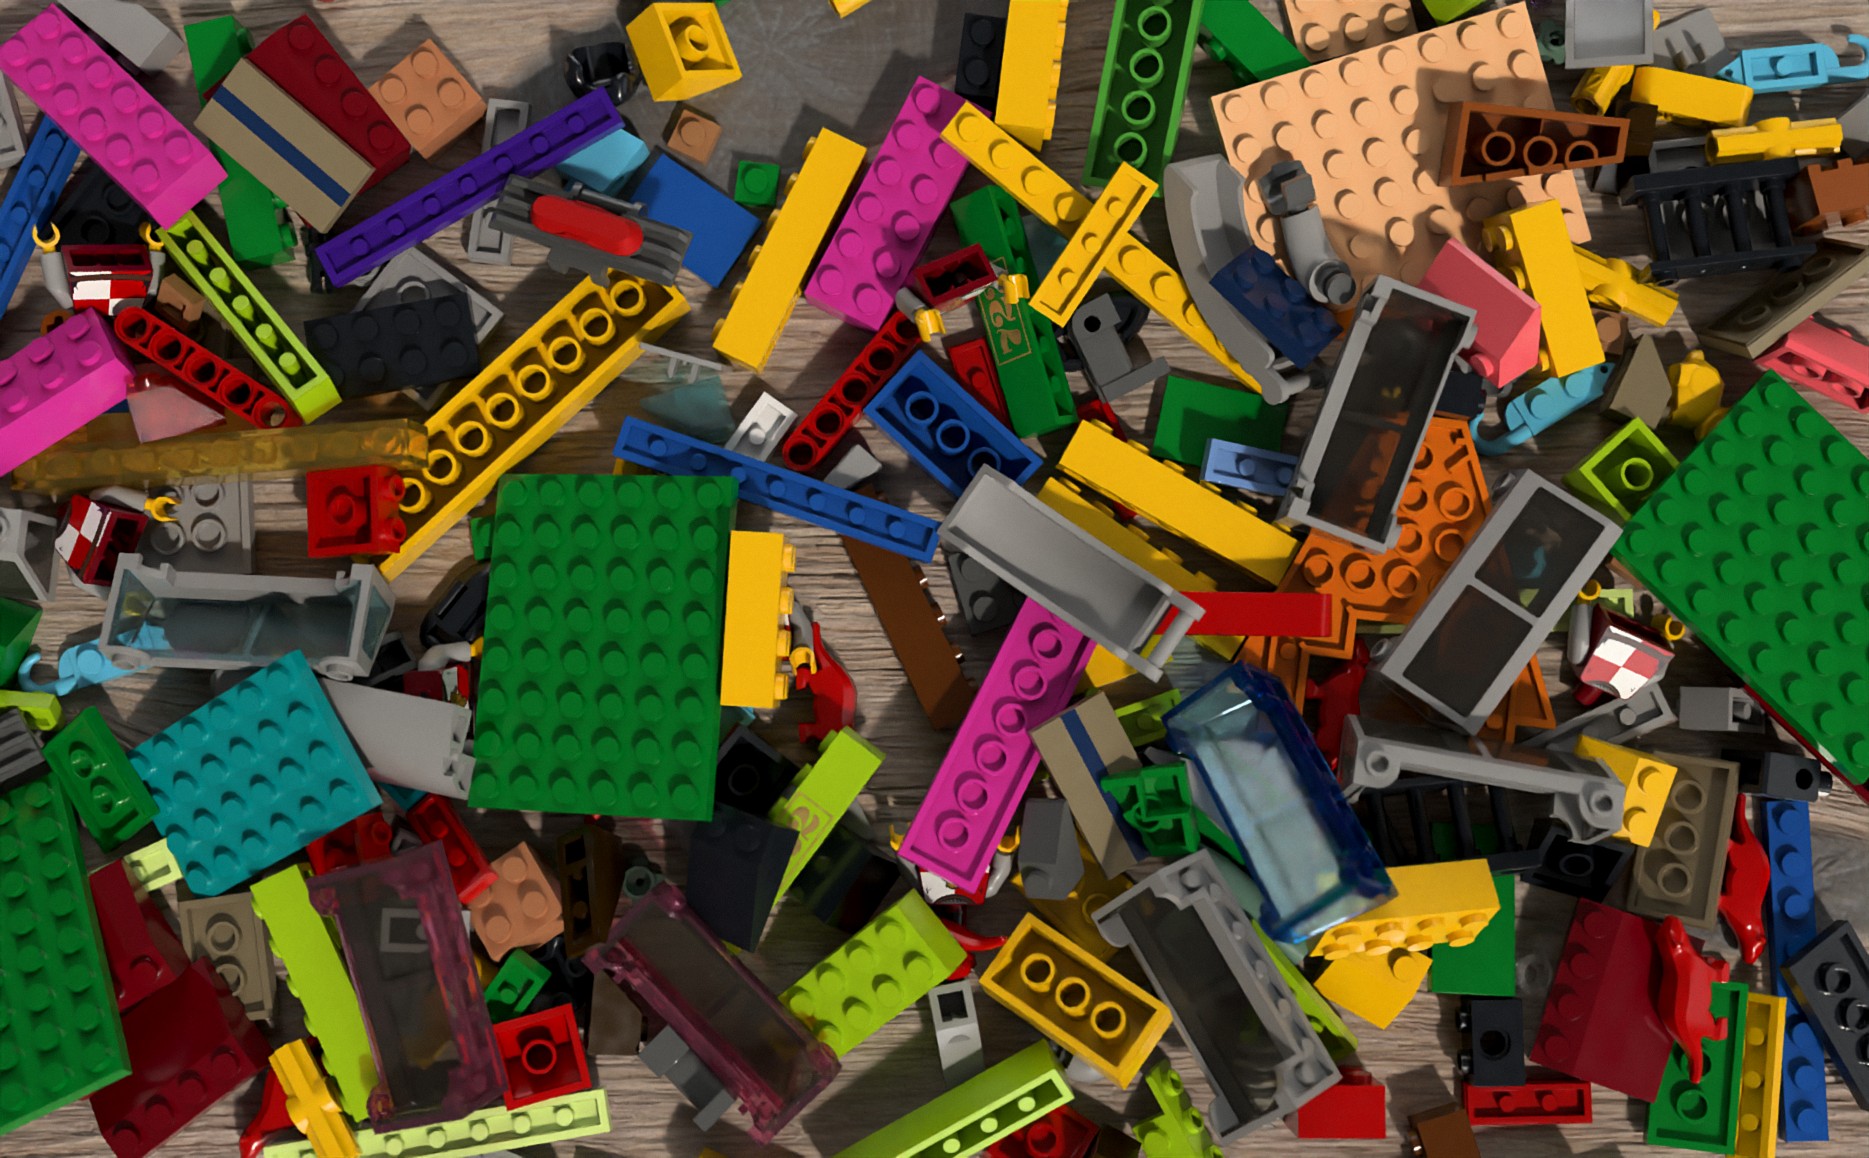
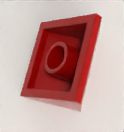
[486,1002,592,1111]

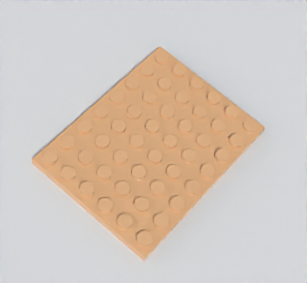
[1208,1,1592,314]

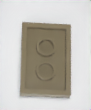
[178,891,280,1021]

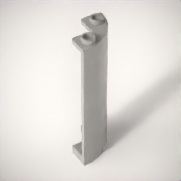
[210,669,476,800]

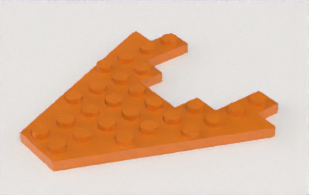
[1221,410,1556,748]

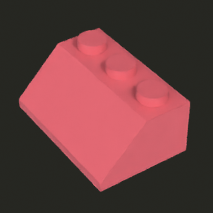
[1413,237,1542,389]
[1752,315,1869,414]

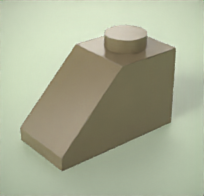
[1597,334,1672,431]

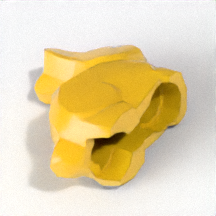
[1664,349,1731,442]

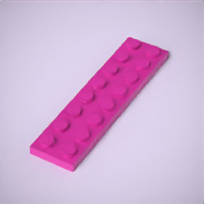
[896,595,1097,894]

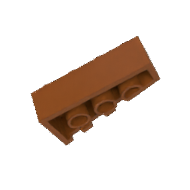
[1437,101,1630,187]
[1783,156,1869,237]

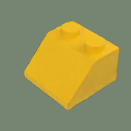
[625,3,742,102]
[1573,734,1678,848]
[1310,947,1433,1030]

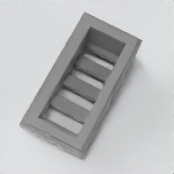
[822,444,882,491]

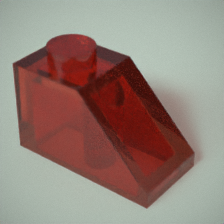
[126,372,227,443]

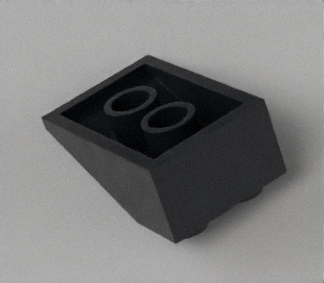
[683,798,800,953]

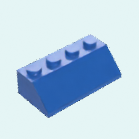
[863,349,1043,502]

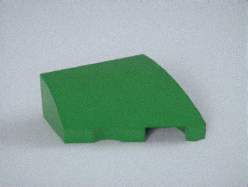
[1101,760,1201,857]

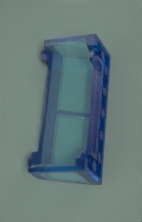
[1160,660,1400,945]

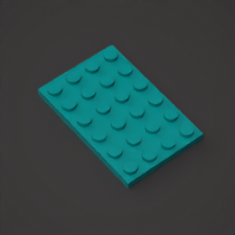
[125,649,383,899]

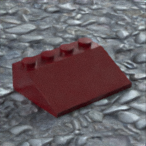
[202,13,411,229]
[88,856,191,1012]
[1527,897,1705,1103]
[89,955,274,1158]

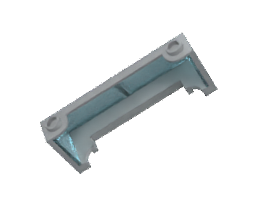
[97,553,396,681]

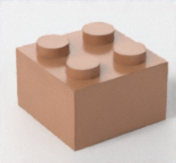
[367,38,488,166]
[460,841,564,964]

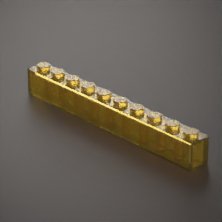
[11,418,429,496]

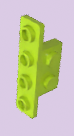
[1131,1059,1225,1158]

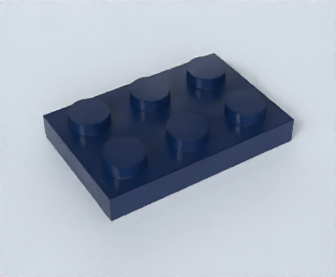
[1209,244,1344,370]

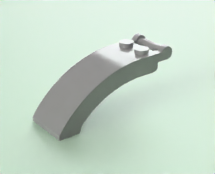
[1565,0,1653,70]
[1163,153,1331,405]
[936,463,1206,683]

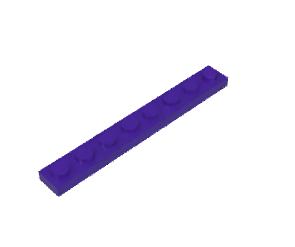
[314,86,626,288]

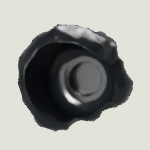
[564,42,641,107]

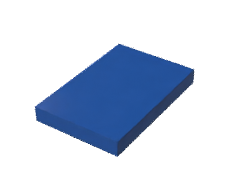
[628,153,764,291]

